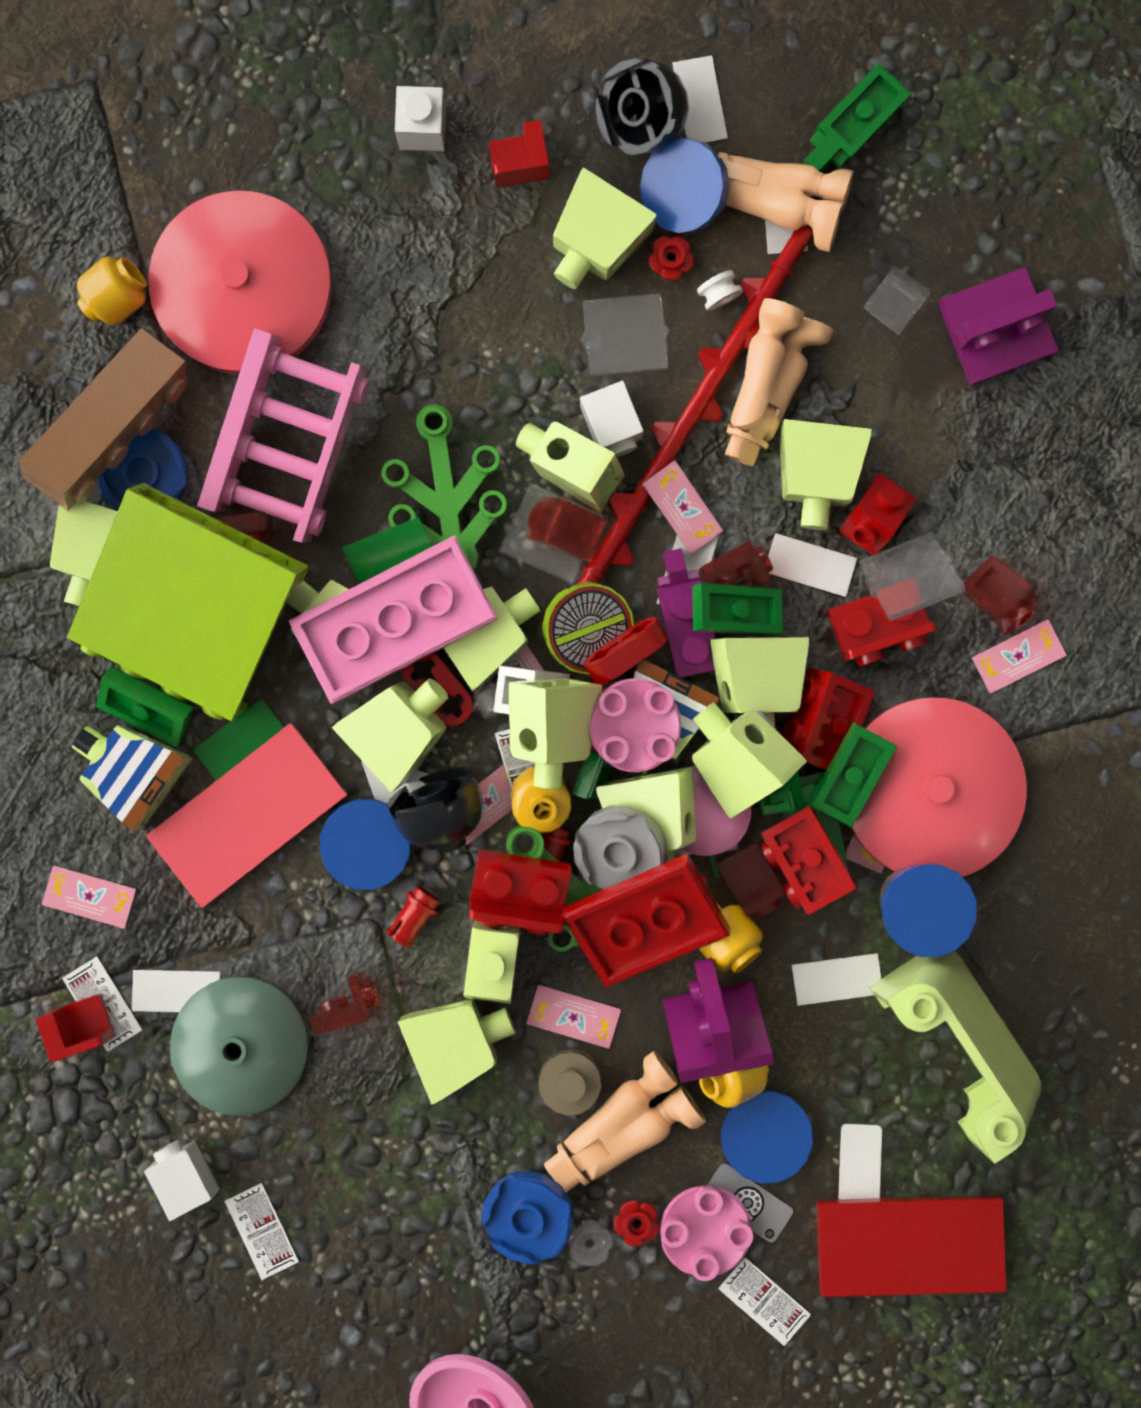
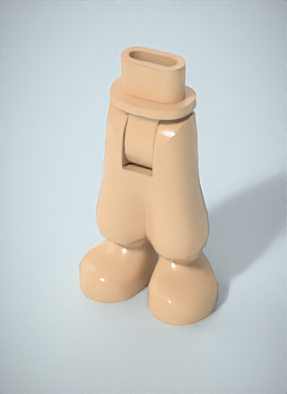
[718,152,854,252]
[725,298,834,467]
[544,1051,706,1193]

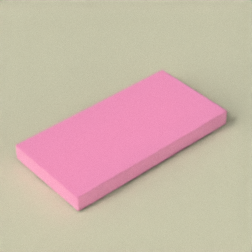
[289,535,498,704]

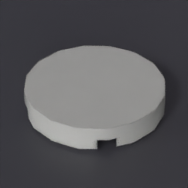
[573,805,668,890]

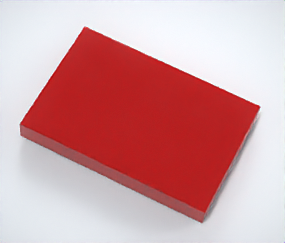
[561,853,730,988]

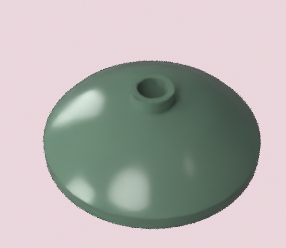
[170,976,309,1116]

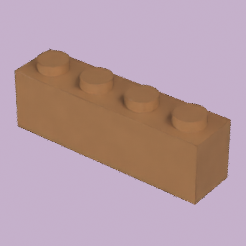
[19,328,188,511]

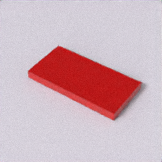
[816,1195,1006,1297]

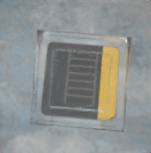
[863,266,931,335]

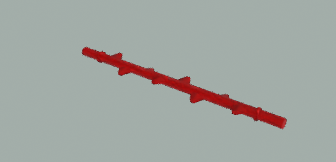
[576,225,813,585]

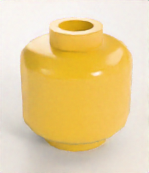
[77,256,147,326]
[510,767,572,834]
[699,903,763,974]
[699,1066,769,1108]

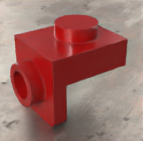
[839,472,916,555]

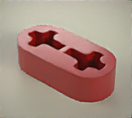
[583,616,669,685]
[402,653,473,726]

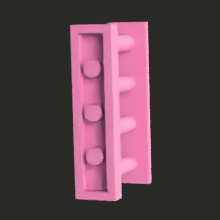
[197,328,370,543]

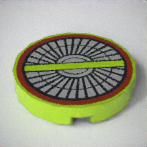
[542,582,634,675]

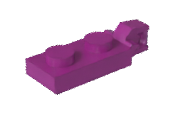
[657,548,715,678]

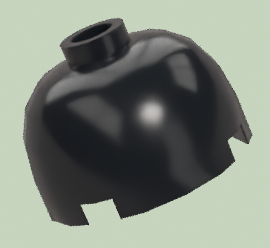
[595,58,689,155]
[387,767,483,852]

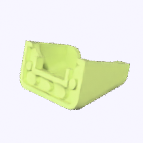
[869,951,1041,1164]

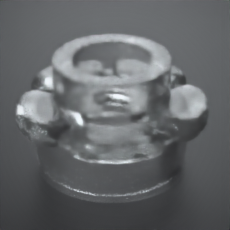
[471,680,501,722]
[567,1220,613,1266]

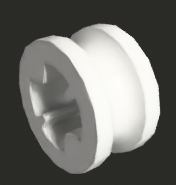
[697,270,743,311]

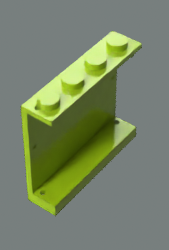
[66,483,309,721]

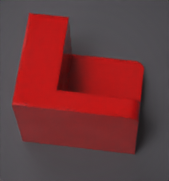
[489,120,549,188]
[35,994,116,1063]

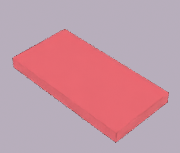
[146,723,349,908]

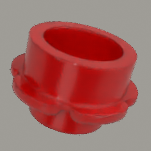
[649,236,694,280]
[614,1200,660,1247]

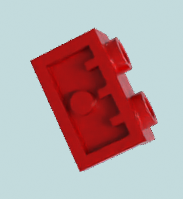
[826,580,937,667]
[781,668,875,771]
[761,806,858,915]
[469,849,572,935]

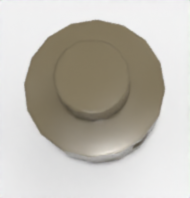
[539,1049,601,1116]

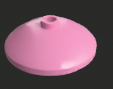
[409,1354,534,1408]

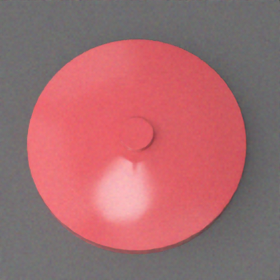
[148,190,332,374]
[849,697,1027,877]

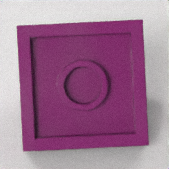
[937,267,1059,387]
[662,958,773,1083]

